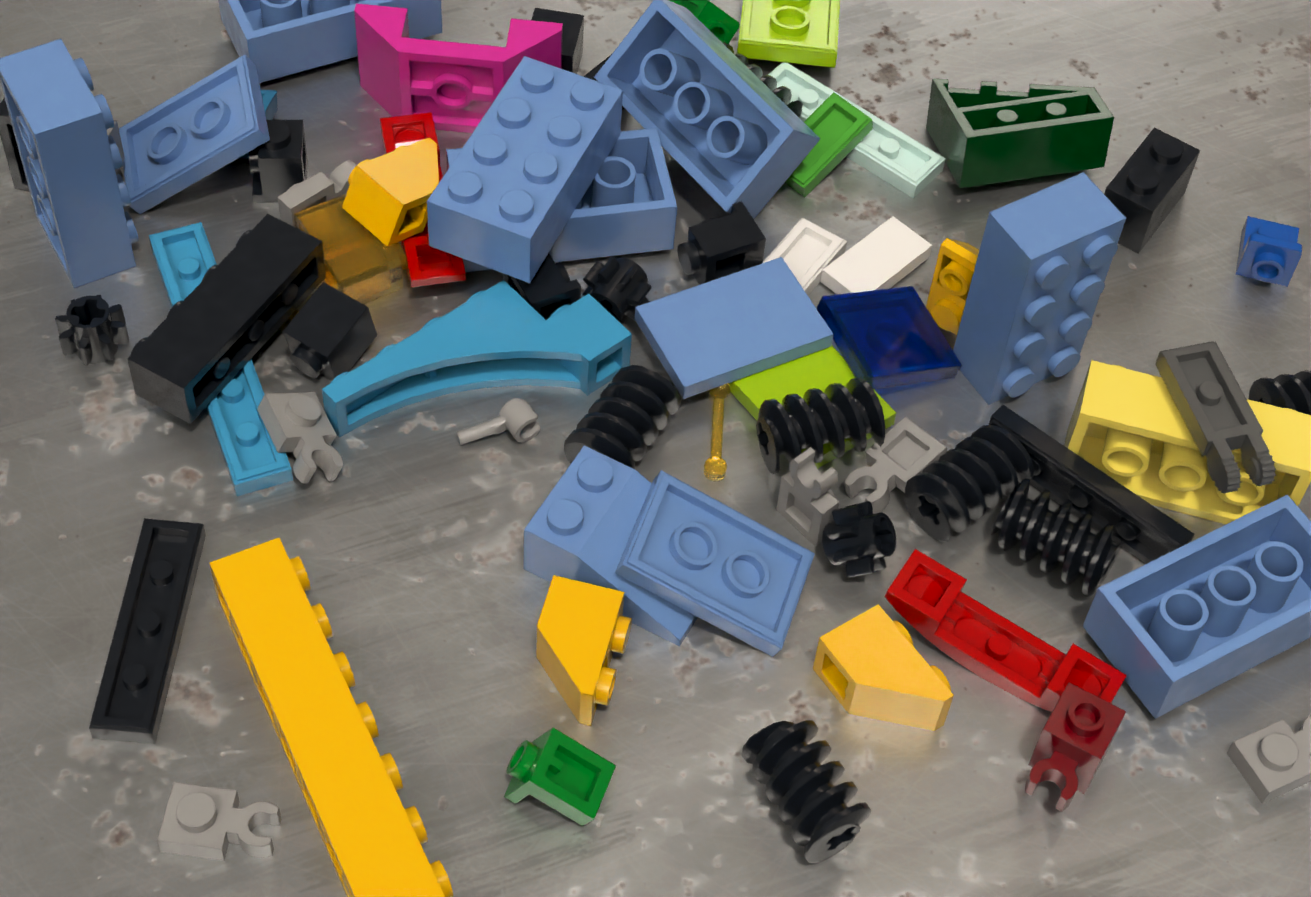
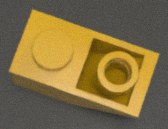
[342,137,439,247]
[924,238,979,335]
[536,575,632,726]
[813,604,954,731]

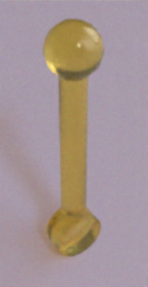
[704,383,731,482]

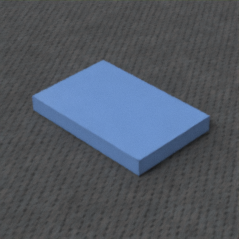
[119,55,270,214]
[635,257,833,399]
[615,470,815,657]

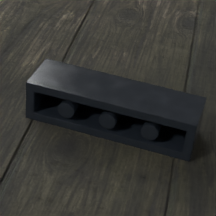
[127,214,326,424]

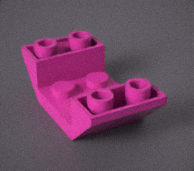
[354,3,563,133]

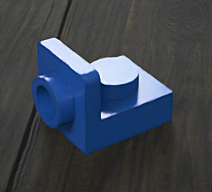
[1235,216,1303,287]

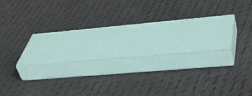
[768,62,946,199]

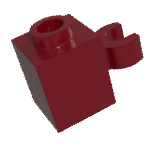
[1025,682,1126,812]

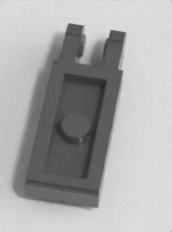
[1155,341,1276,493]

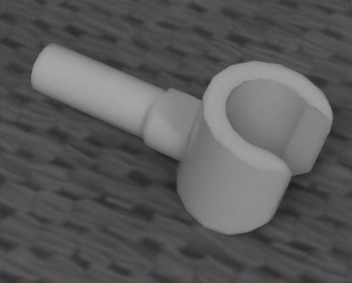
[457,398,541,445]

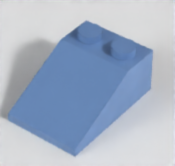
[524,445,698,647]

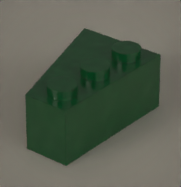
[926,78,1114,188]

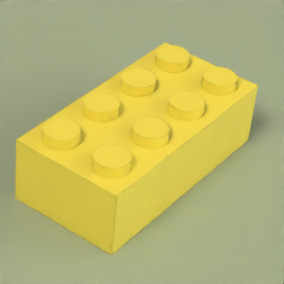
[1064,360,1311,524]

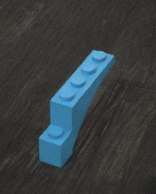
[322,280,632,437]

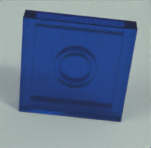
[816,286,962,389]

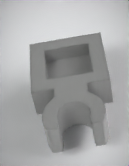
[277,160,357,235]
[257,392,343,483]
[844,416,947,514]
[776,447,839,547]
[1227,715,1311,804]
[157,782,281,861]

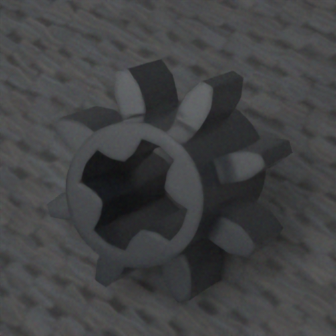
[582,257,651,324]
[55,295,129,366]
[822,501,896,578]

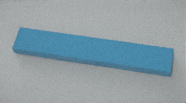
[148,222,293,497]

